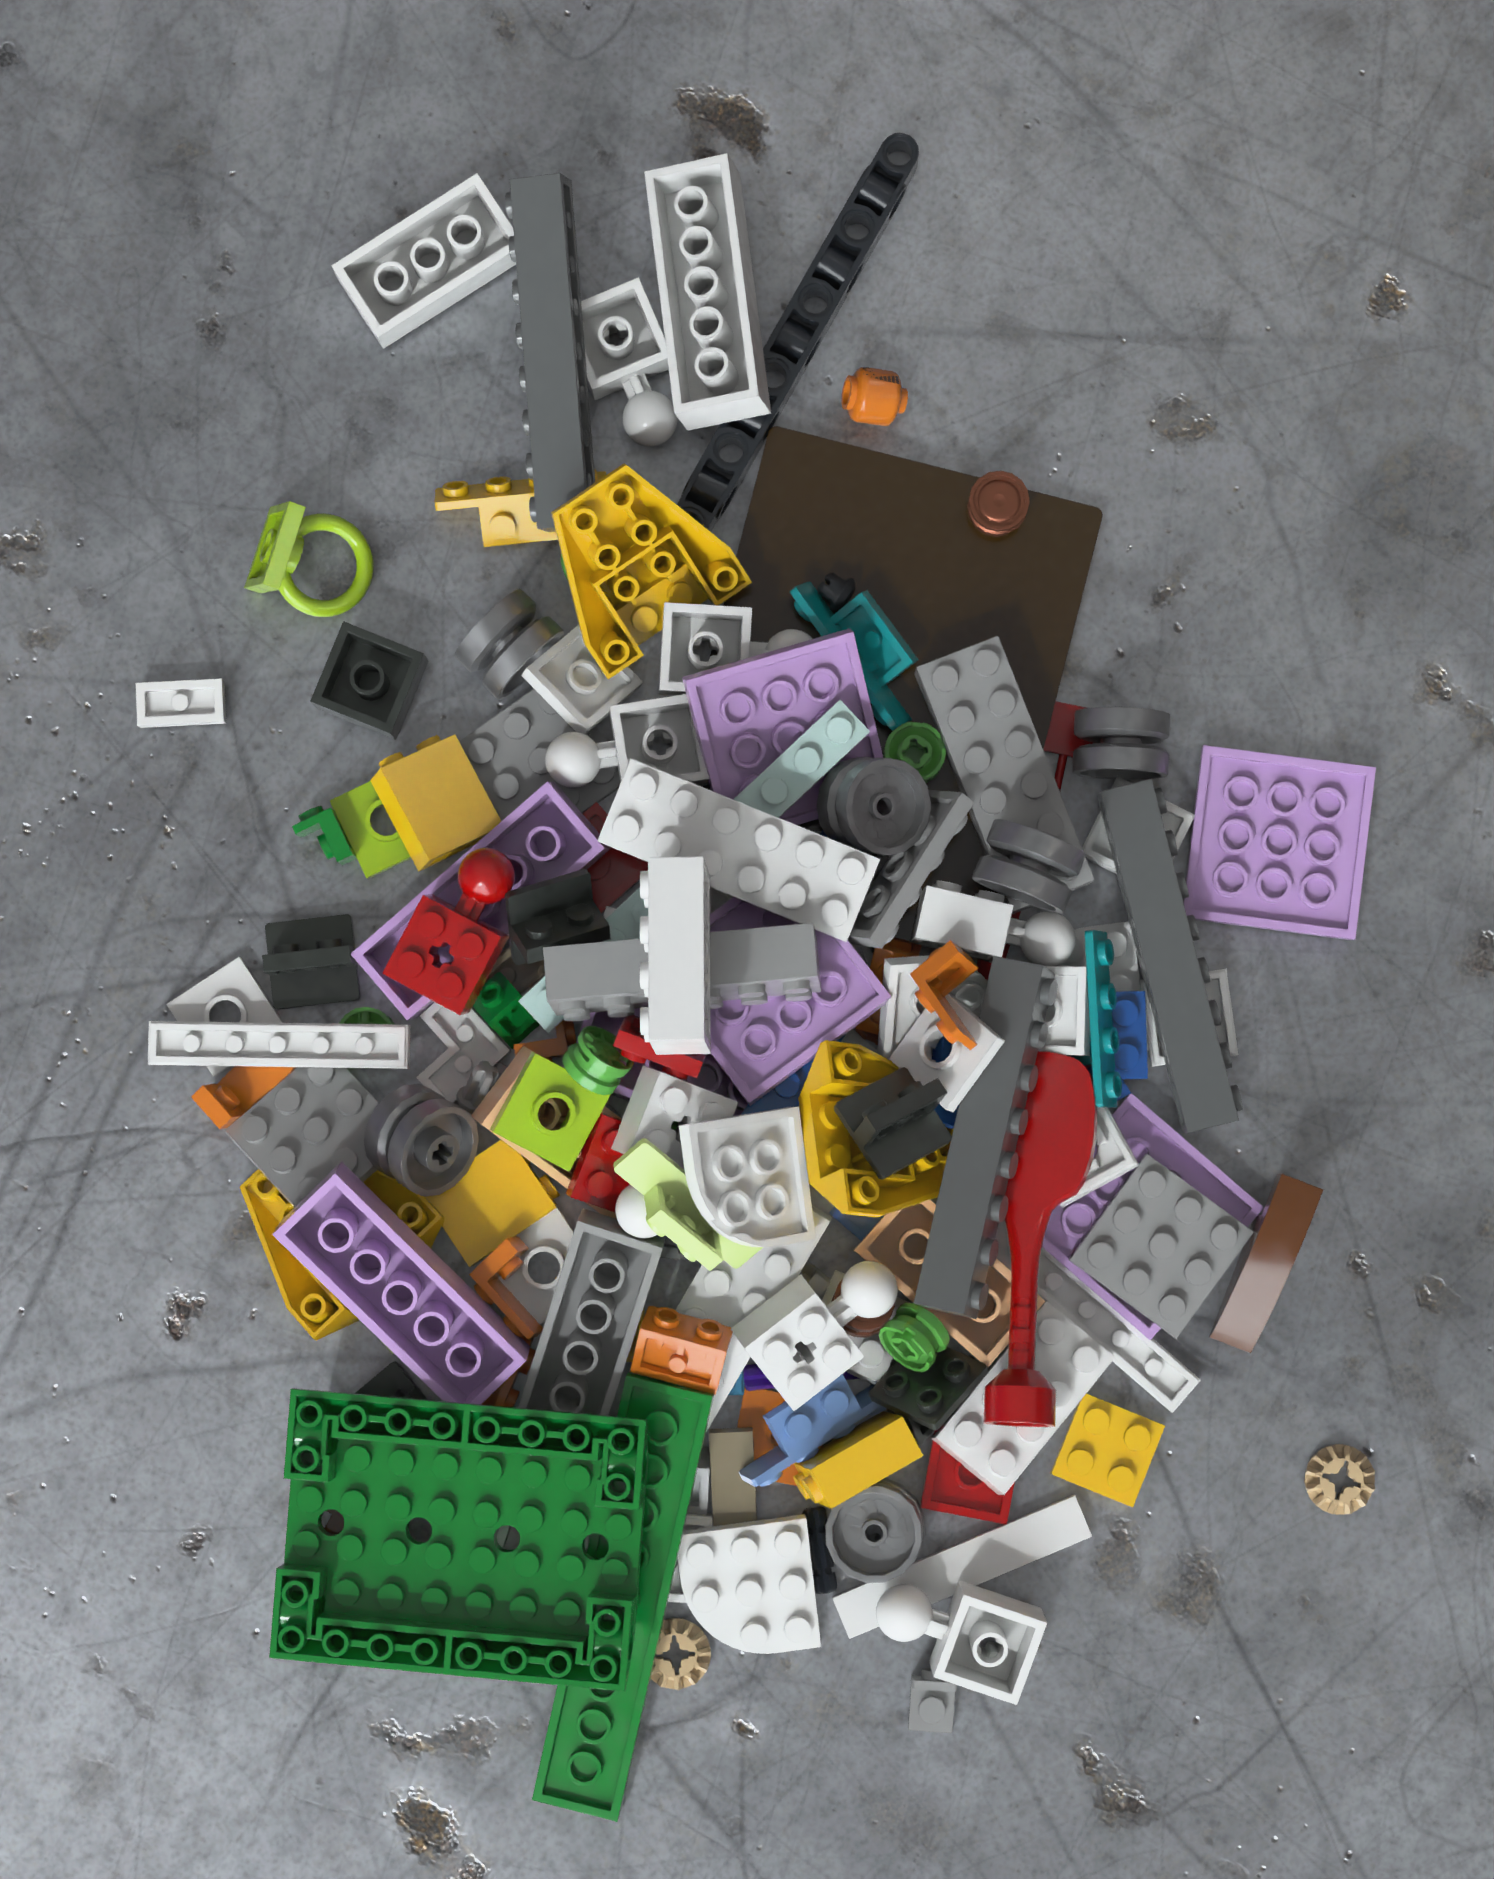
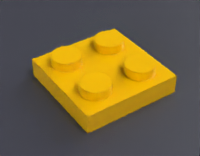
[1050,1393,1165,1507]

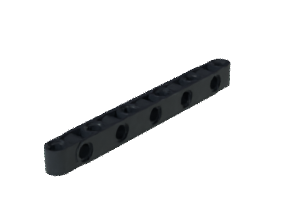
[677,133,919,532]

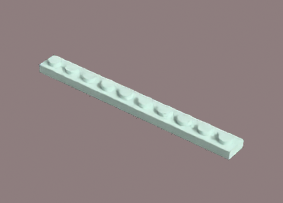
[518,700,870,1033]

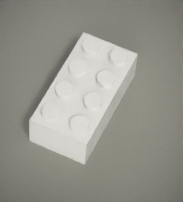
[331,173,516,349]
[640,857,711,1055]
[931,1301,1115,1495]

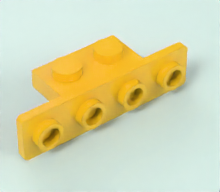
[434,469,606,547]

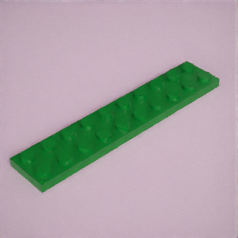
[532,1372,714,1822]

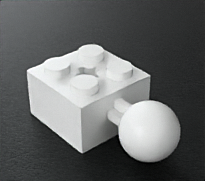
[581,277,678,446]
[658,602,812,695]
[545,694,709,788]
[910,880,1076,966]
[611,1066,738,1238]
[731,1261,898,1411]
[876,1580,1047,1705]

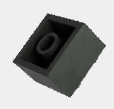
[310,621,429,740]

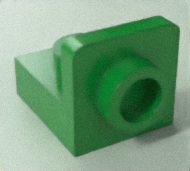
[292,806,357,866]
[473,972,540,1049]

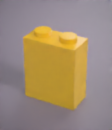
[370,734,501,872]
[426,1140,560,1267]
[793,1411,923,1509]

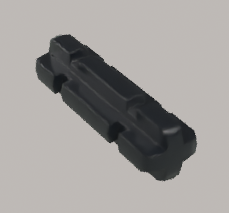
[802,1506,837,1594]

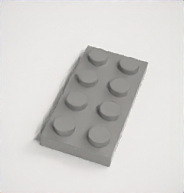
[848,790,974,949]

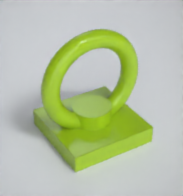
[244,501,373,617]

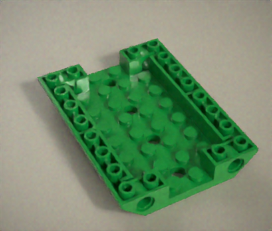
[269,1388,649,1692]

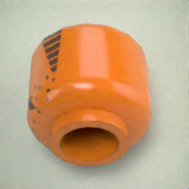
[841,367,908,426]

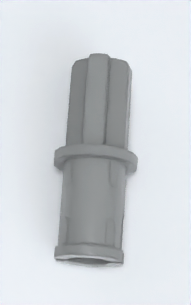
[456,1061,499,1123]

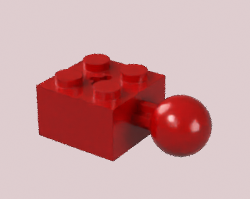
[382,848,515,1015]

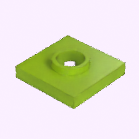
[329,781,411,879]
[490,1051,611,1172]

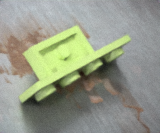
[613,1138,763,1271]

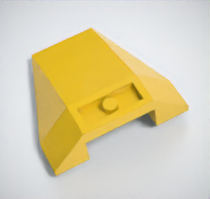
[551,463,752,679]
[798,1040,953,1217]
[240,1169,445,1341]

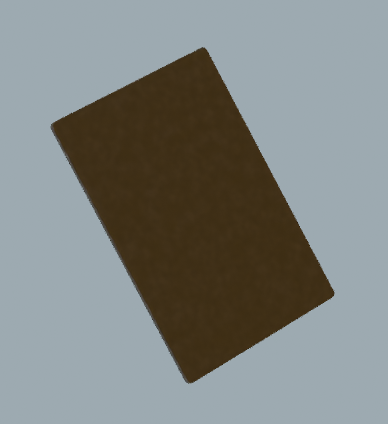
[701,426,1103,965]

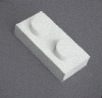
[136,678,226,728]

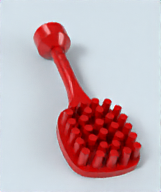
[983,1051,1097,1427]

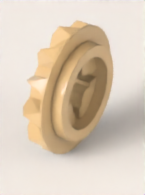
[1305,1444,1375,1515]
[651,1618,711,1690]

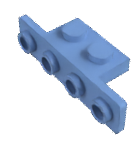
[738,1374,887,1487]

